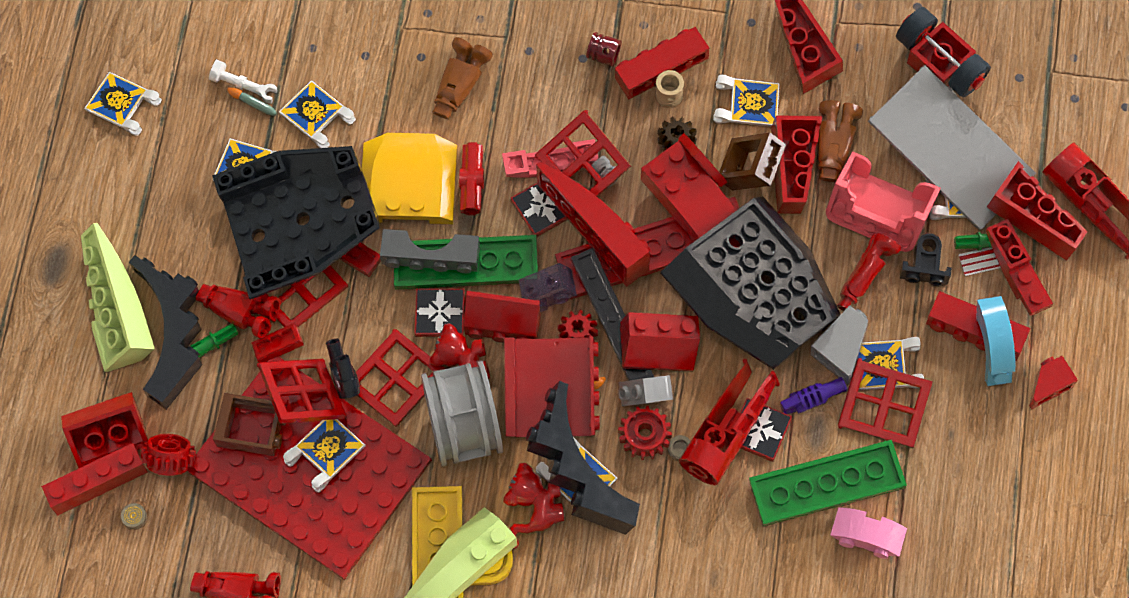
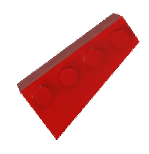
[775,0,843,94]
[771,115,822,214]
[987,161,1087,261]

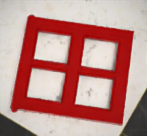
[535,110,632,197]
[261,265,349,327]
[356,329,445,427]
[257,358,346,424]
[838,358,933,448]

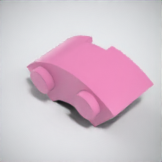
[831,507,907,559]

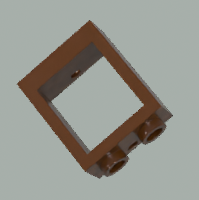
[719,132,786,191]
[213,393,286,456]

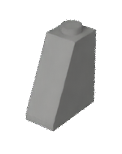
[810,305,868,385]

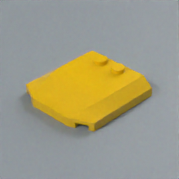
[362,133,458,224]

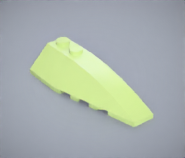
[81,223,155,372]
[404,507,517,598]

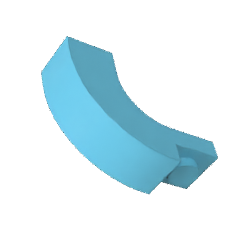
[976,296,1015,386]

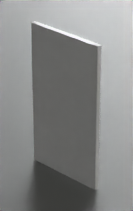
[868,66,1036,231]

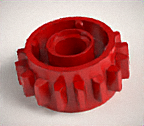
[618,405,672,460]
[141,434,196,476]

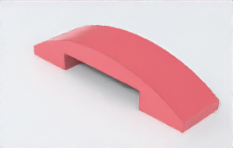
[502,139,599,178]

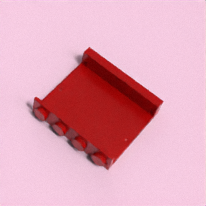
[504,336,600,437]

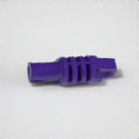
[780,377,847,415]

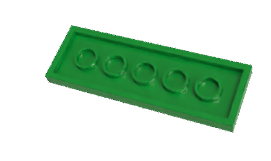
[394,235,539,290]
[749,440,907,527]

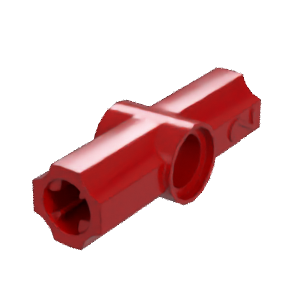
[459,142,484,216]

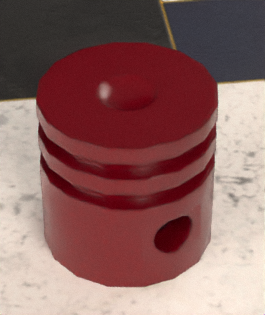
[586,32,622,67]

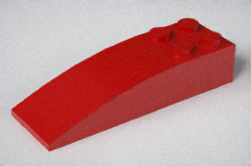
[641,141,740,248]
[536,162,650,287]

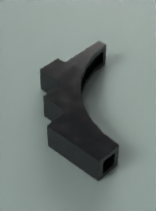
[129,255,202,410]
[526,381,640,535]

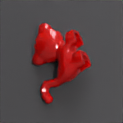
[430,324,490,379]
[503,463,564,549]

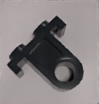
[900,233,952,286]

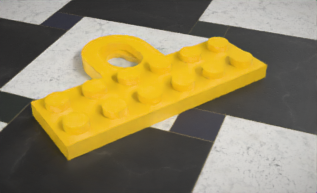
[412,486,513,598]

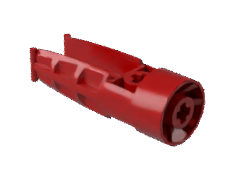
[1042,142,1129,259]
[679,359,780,486]

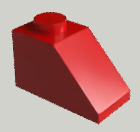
[1029,356,1078,409]

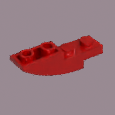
[986,219,1053,316]

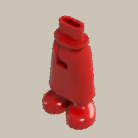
[837,233,902,311]
[196,284,281,339]
[190,571,281,598]

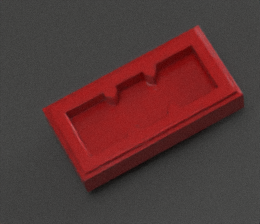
[251,323,304,363]

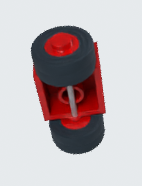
[896,7,991,98]

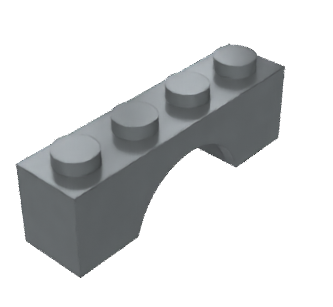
[380,229,480,274]

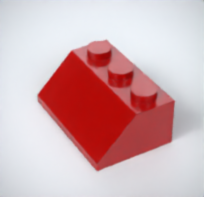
[464,291,541,343]
[620,312,700,372]
[61,392,148,468]

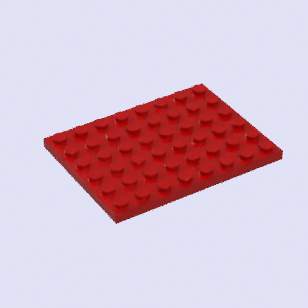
[186,356,432,580]

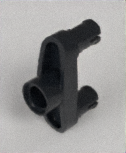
[326,338,360,399]

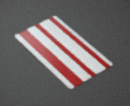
[959,248,1001,276]

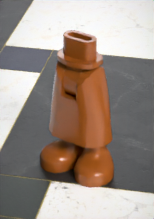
[432,37,493,119]
[818,100,863,183]

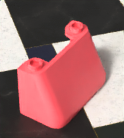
[826,152,941,252]

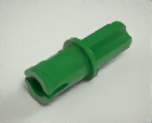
[954,232,992,251]
[190,324,238,358]

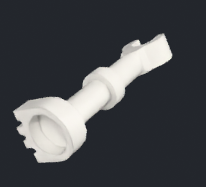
[209,59,277,104]

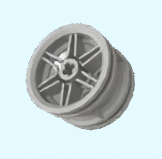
[421,360,503,467]

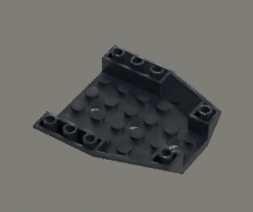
[212,146,380,300]
[660,196,841,370]

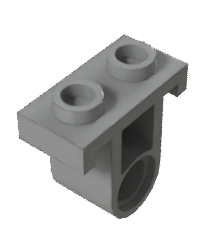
[618,375,673,406]

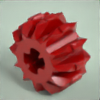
[557,309,598,342]

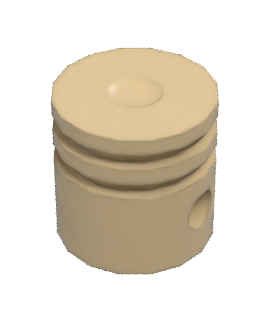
[655,70,684,108]

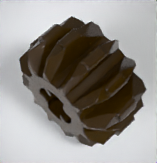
[657,116,697,152]

